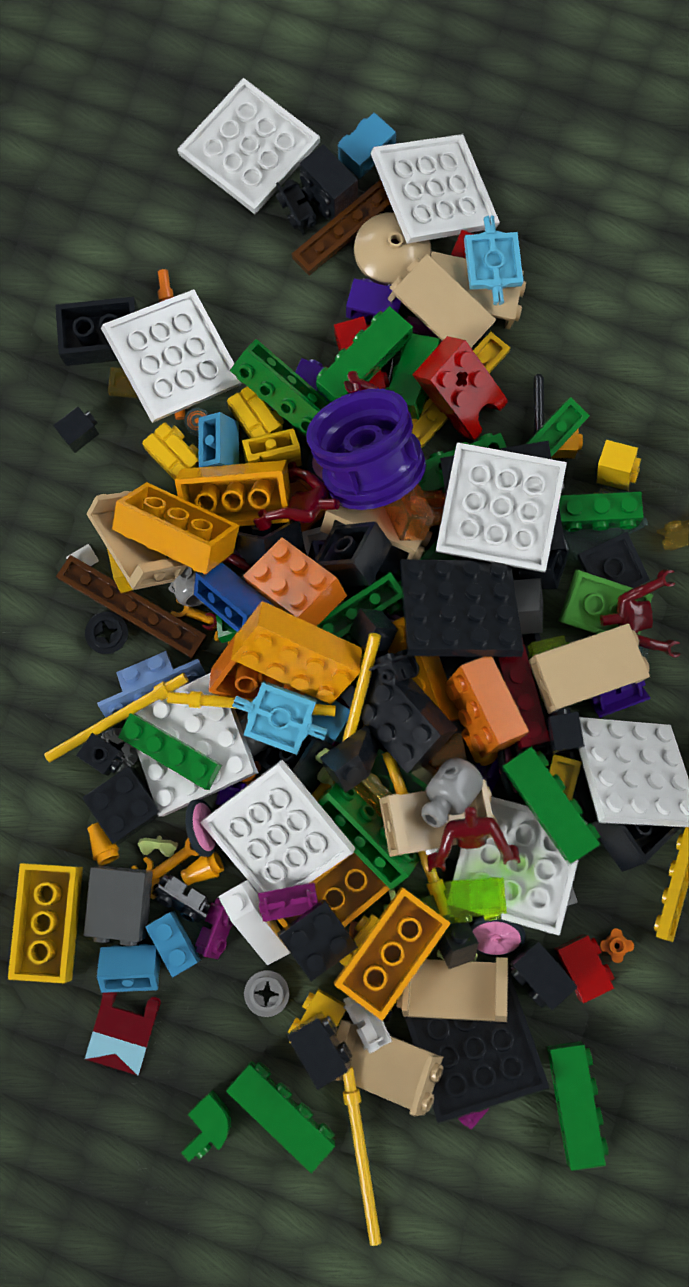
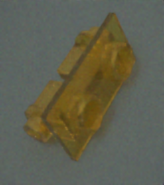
[657,520,689,551]

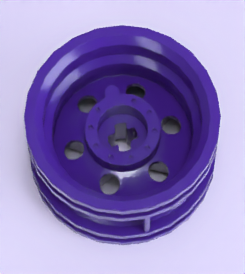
[306,389,426,510]

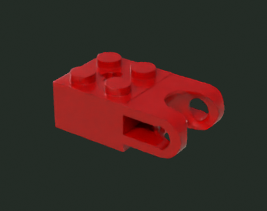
[413,336,508,441]

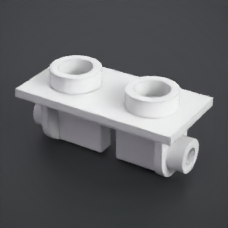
[343,997,392,1054]

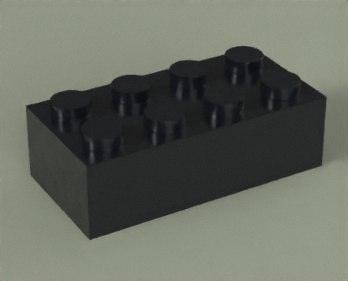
[340,652,458,774]

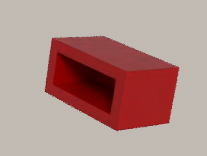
[554,934,615,1003]

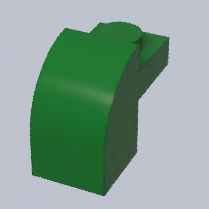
[181,1089,231,1162]

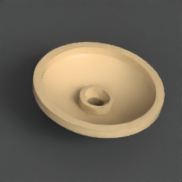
[354,212,431,286]

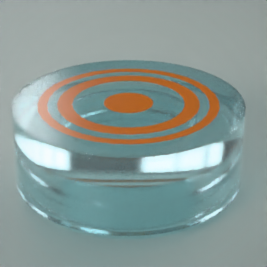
[184,408,209,436]

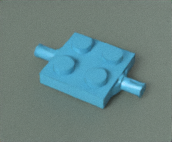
[464,215,523,305]
[232,680,328,755]

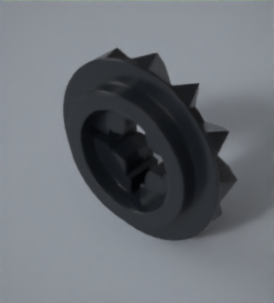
[85,612,128,654]

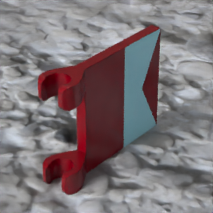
[85,992,161,1075]

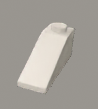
[218,880,290,965]

